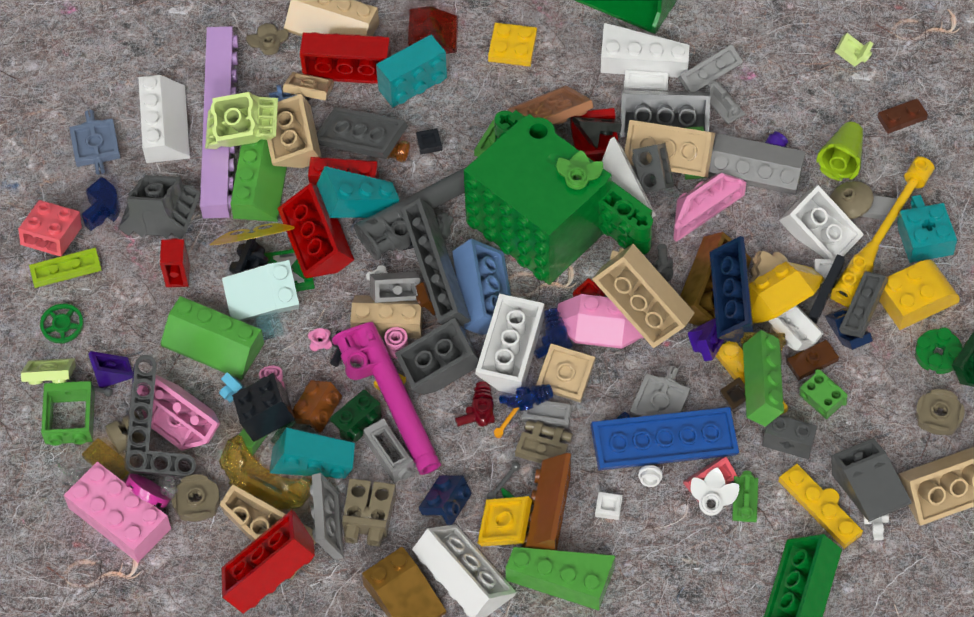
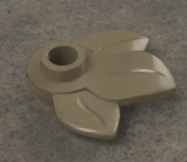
[246,23,289,55]

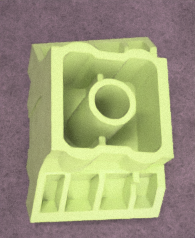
[205,92,278,149]

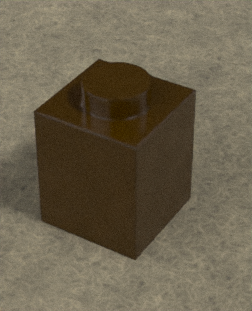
[720,377,746,413]

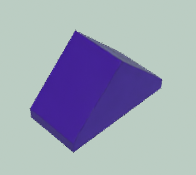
[88,351,133,388]

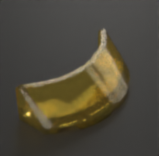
[219,434,312,511]

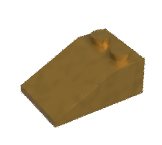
[362,547,446,617]

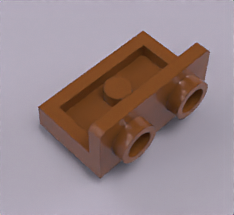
[292,380,342,433]

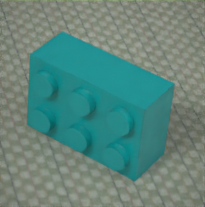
[376,35,447,108]

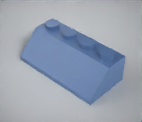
[452,239,511,335]

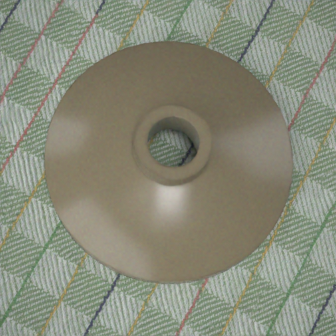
[830,181,874,220]

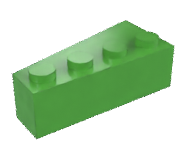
[505,547,615,611]

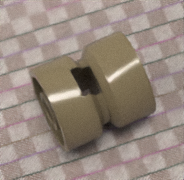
[104,411,145,454]

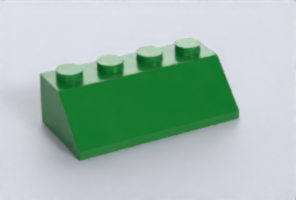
[764,534,842,617]

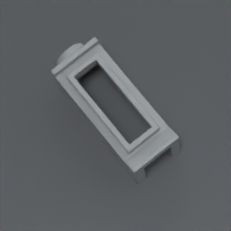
[363,418,415,483]

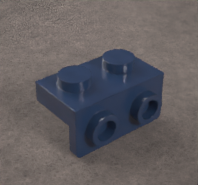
[418,475,472,525]

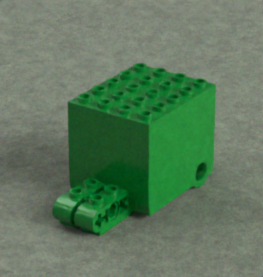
[463,110,653,285]

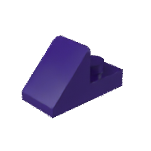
[688,318,725,361]

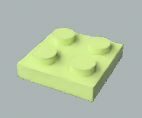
[21,358,76,385]

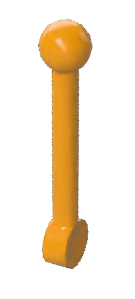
[494,398,525,438]

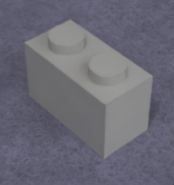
[370,272,420,303]

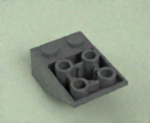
[831,438,912,522]

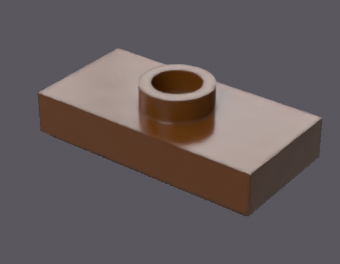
[786,340,839,381]

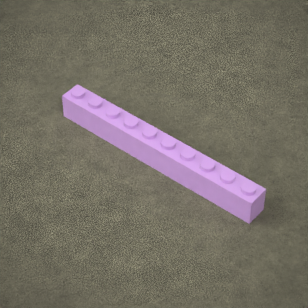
[200,26,238,219]

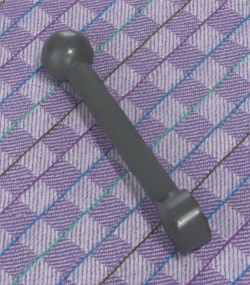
[67,378,113,397]
[487,462,520,499]

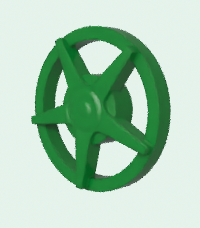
[40,304,84,344]

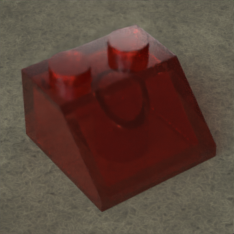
[408,6,458,54]

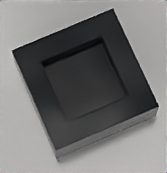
[416,128,442,155]

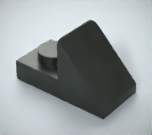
[572,117,622,148]

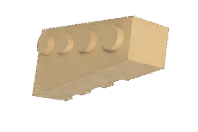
[219,485,316,580]

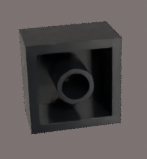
[232,373,295,442]

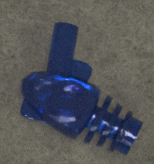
[534,308,572,359]
[499,384,553,411]

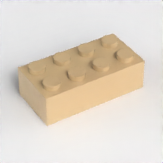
[592,244,694,348]

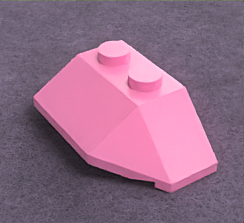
[673,173,746,242]
[555,294,644,349]
[137,372,220,451]

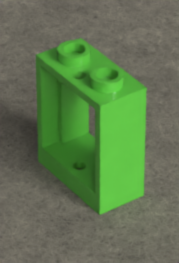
[41,381,95,446]

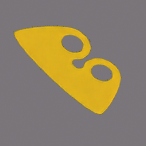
[210,223,295,245]

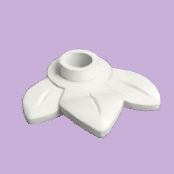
[690,468,739,516]

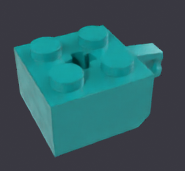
[897,195,957,263]

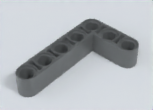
[124,355,196,478]

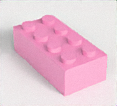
[64,462,171,563]

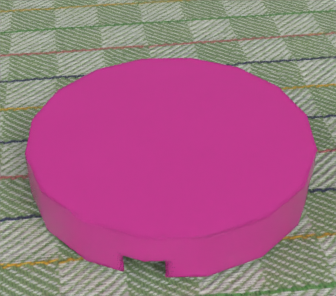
[125,473,171,508]

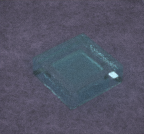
[255,312,284,340]

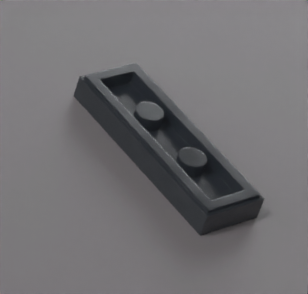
[809,254,845,324]

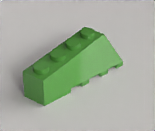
[743,330,784,427]

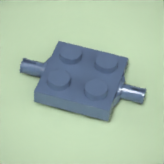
[69,110,121,175]

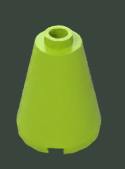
[816,122,863,181]

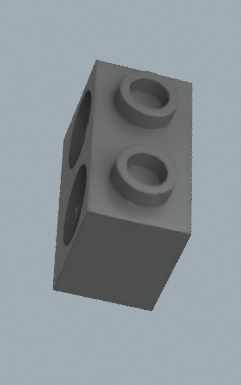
[632,143,674,193]

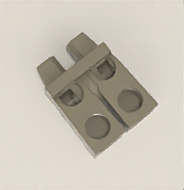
[342,478,397,547]

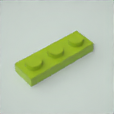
[29,248,102,288]

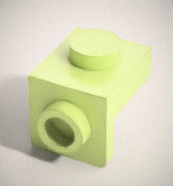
[834,33,874,67]

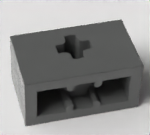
[762,415,817,459]

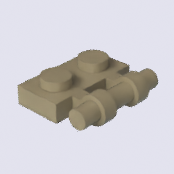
[515,421,573,464]

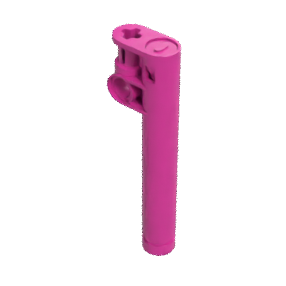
[332,322,441,475]

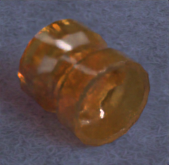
[387,140,410,163]

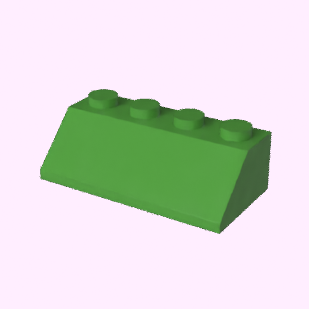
[230,139,287,222]
[160,296,264,380]

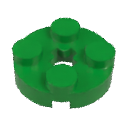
[915,328,963,374]

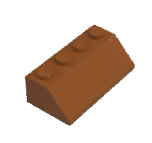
[522,453,571,551]

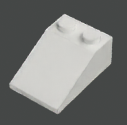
[779,185,864,260]

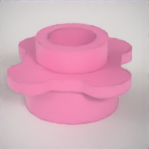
[308,328,332,351]

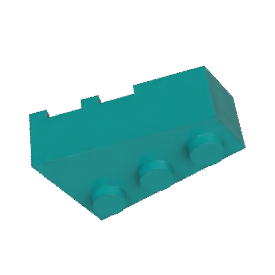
[316,166,399,218]

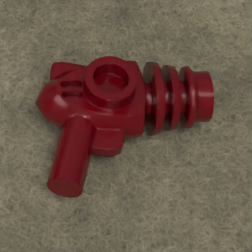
[455,381,495,427]

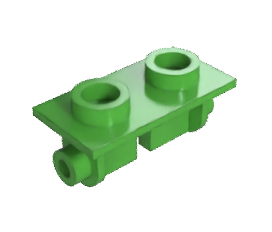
[732,471,758,523]

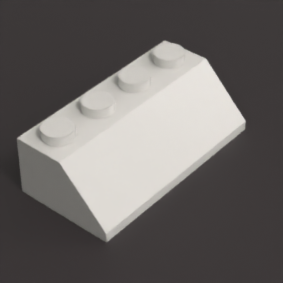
[138,75,190,163]
[475,294,544,396]
[412,524,517,617]

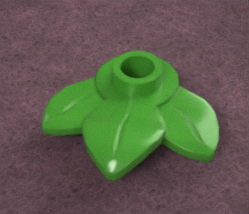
[556,150,603,189]

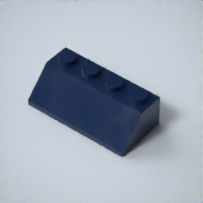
[710,236,754,343]

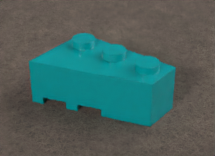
[270,428,355,479]

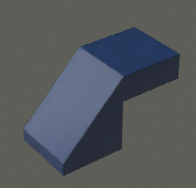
[825,307,873,350]

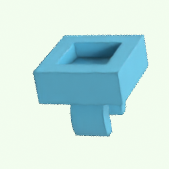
[219,372,245,403]

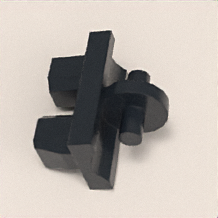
[229,238,269,275]

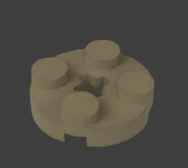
[916,389,965,436]
[171,474,220,522]

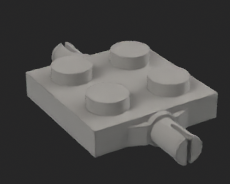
[630,366,691,417]

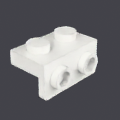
[768,305,823,351]

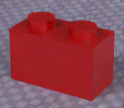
[160,238,190,287]

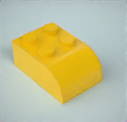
[879,260,960,330]

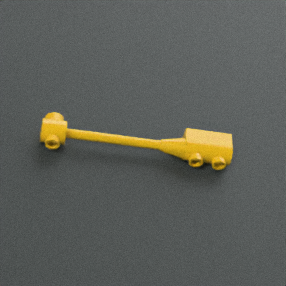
[830,156,935,308]

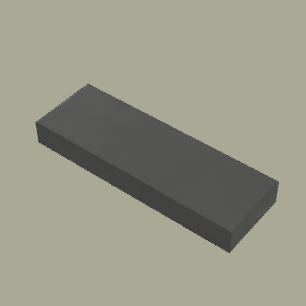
[839,271,888,338]

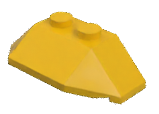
[749,261,824,325]

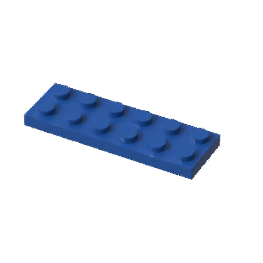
[590,407,739,471]

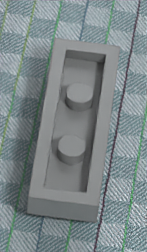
[678,44,743,92]

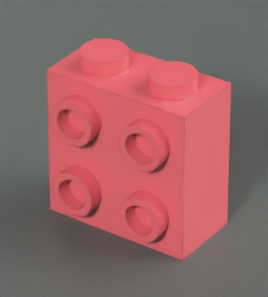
[18,200,82,257]

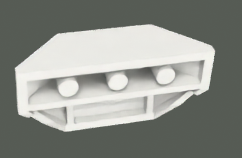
[602,137,656,218]

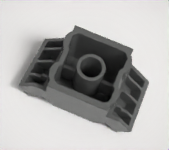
[119,175,201,239]

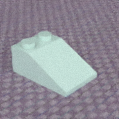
[222,260,299,321]

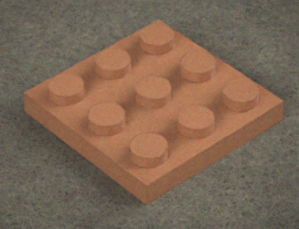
[508,85,594,124]

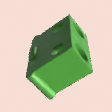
[799,369,847,420]

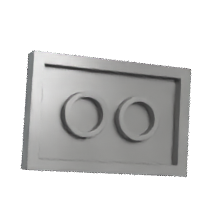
[310,473,344,560]

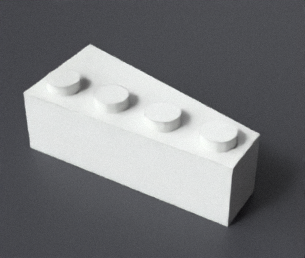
[601,23,690,78]

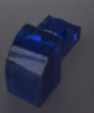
[81,176,121,231]

